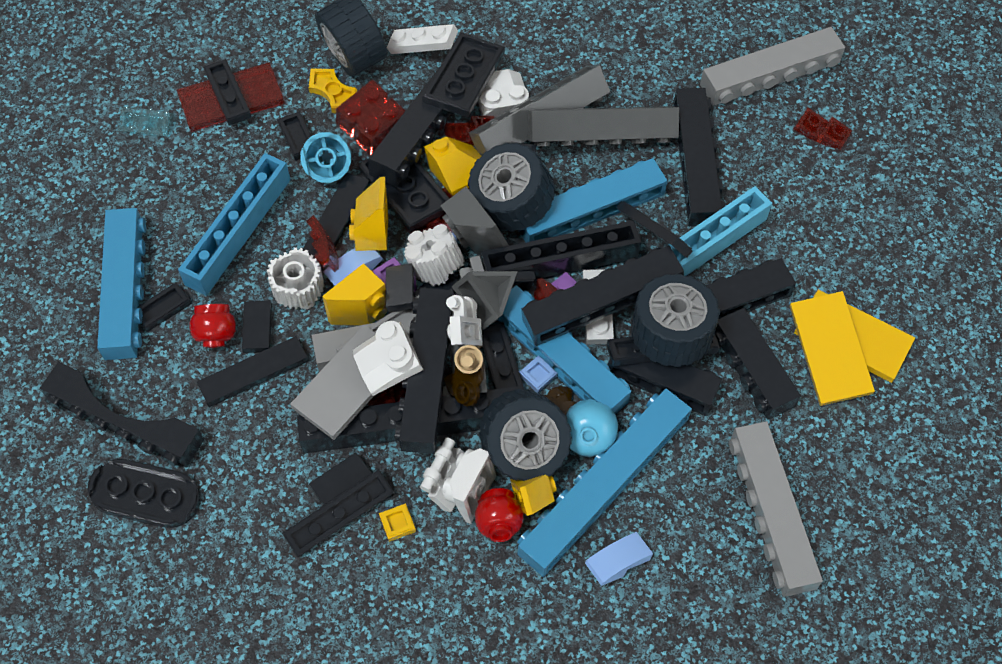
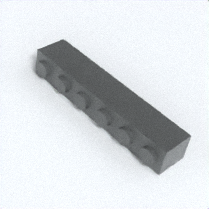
[469,65,611,156]
[527,106,679,146]

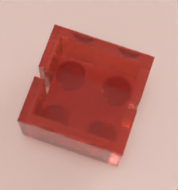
[336,80,406,155]

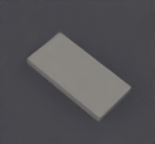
[290,325,376,440]

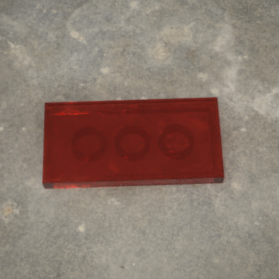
[176,62,284,131]

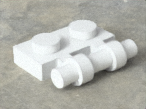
[446,295,482,346]
[420,438,465,512]

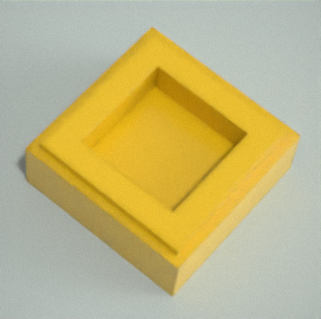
[379,503,416,542]

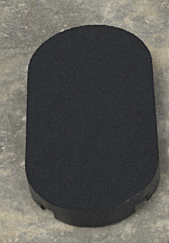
[87,458,200,528]

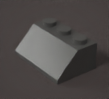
[441,187,509,254]

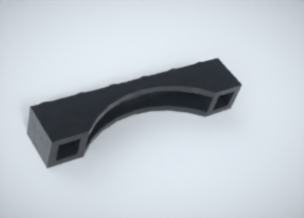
[39,362,204,468]

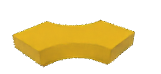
[309,69,358,113]

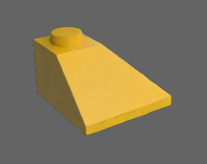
[424,136,481,196]

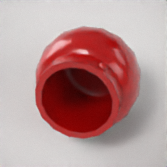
[189,304,236,348]
[475,488,523,542]

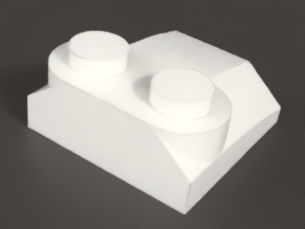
[478,69,529,122]
[353,321,423,396]
[442,448,496,524]

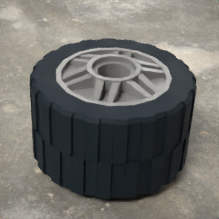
[315,0,388,77]
[468,143,555,231]
[631,274,720,367]
[479,389,572,481]

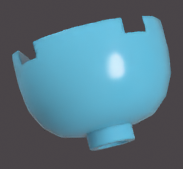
[300,132,352,183]
[566,399,618,457]

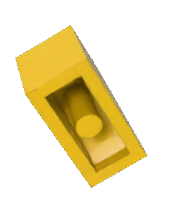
[510,474,557,516]

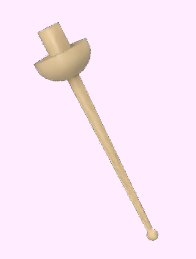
[454,345,483,374]

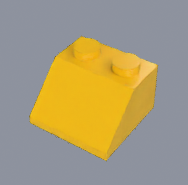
[349,177,389,251]
[322,263,387,325]

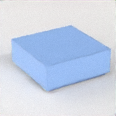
[519,355,557,393]

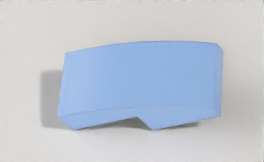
[323,248,383,286]
[585,532,653,586]

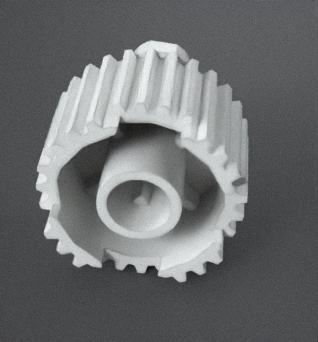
[404,224,464,286]
[267,248,324,309]

